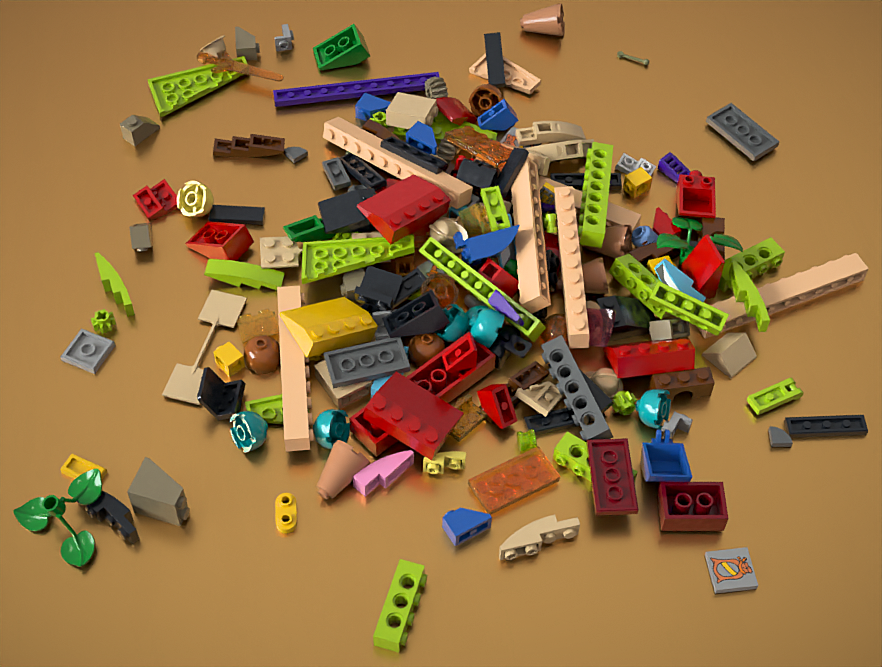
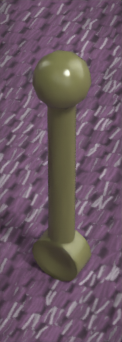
[617,51,649,65]

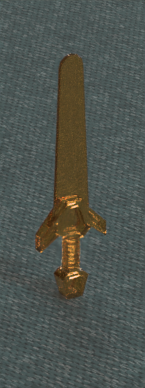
[196,52,284,82]

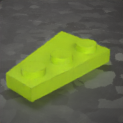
[245,394,310,424]

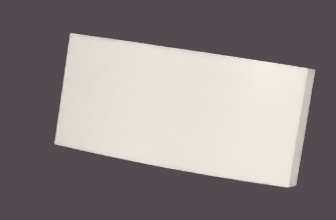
[615,153,656,176]

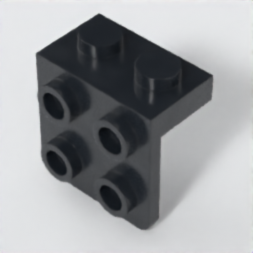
[354,266,403,311]
[197,367,246,421]

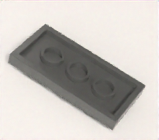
[706,103,779,161]
[324,337,410,389]

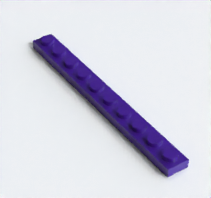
[273,72,440,107]

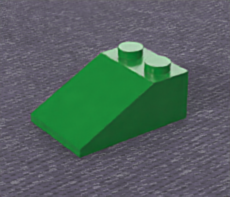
[313,24,370,71]

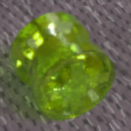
[517,429,537,451]

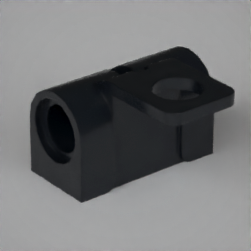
[456,158,499,189]
[488,324,532,370]

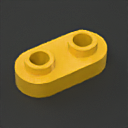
[275,493,297,534]

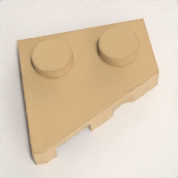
[515,381,565,417]

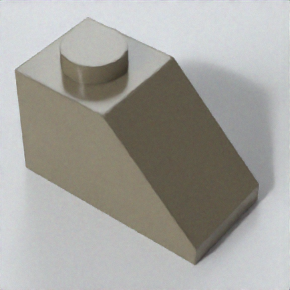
[235,27,260,61]
[120,115,160,146]
[129,223,152,252]
[340,267,365,302]
[649,318,690,341]

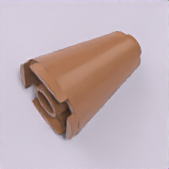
[520,4,565,36]
[583,224,632,259]
[557,257,609,294]
[316,440,370,499]

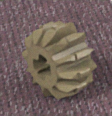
[424,77,448,99]
[437,136,459,164]

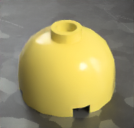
[177,181,214,218]

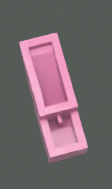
[353,450,414,497]

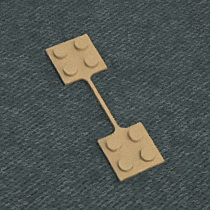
[260,232,391,269]
[162,290,247,405]

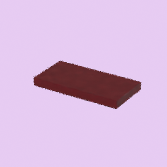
[586,438,639,516]

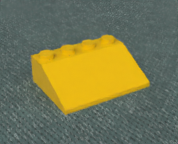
[279,297,378,358]

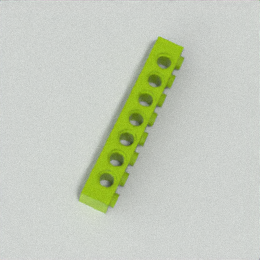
[578,142,613,248]
[419,237,546,342]

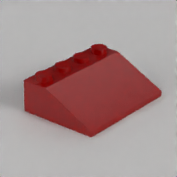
[357,174,451,245]
[603,338,695,378]
[363,371,464,461]

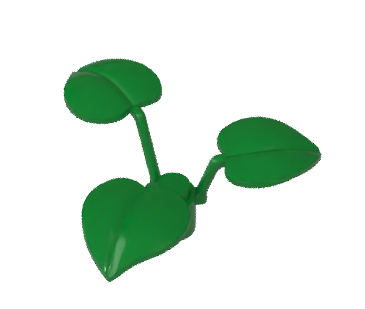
[657,217,743,265]
[13,469,102,567]

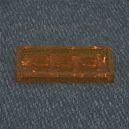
[444,126,513,168]
[468,446,560,515]

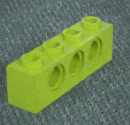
[718,237,785,292]
[609,254,672,319]
[647,281,729,336]
[553,432,638,483]
[373,559,428,652]

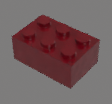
[657,482,729,531]

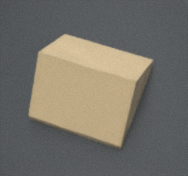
[702,333,757,379]

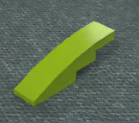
[95,252,135,317]
[204,259,284,290]
[729,261,770,332]

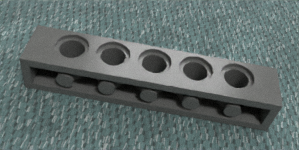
[541,335,613,442]

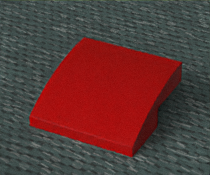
[436,97,477,126]
[133,179,178,220]

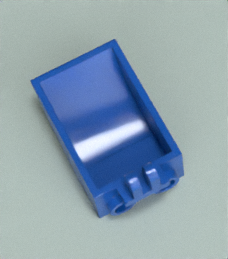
[453,225,520,267]
[640,430,692,482]

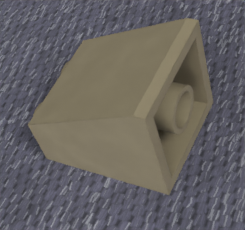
[127,457,190,526]

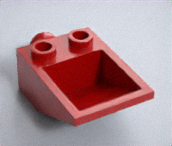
[676,170,716,218]

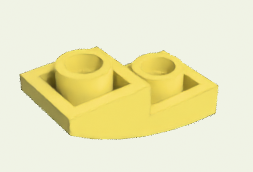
[423,451,466,474]

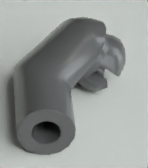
[464,294,488,309]

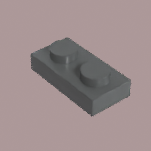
[322,157,351,191]

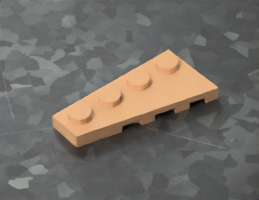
[469,53,541,94]

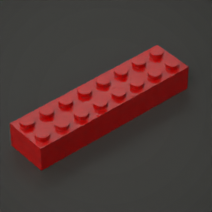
[349,332,496,457]

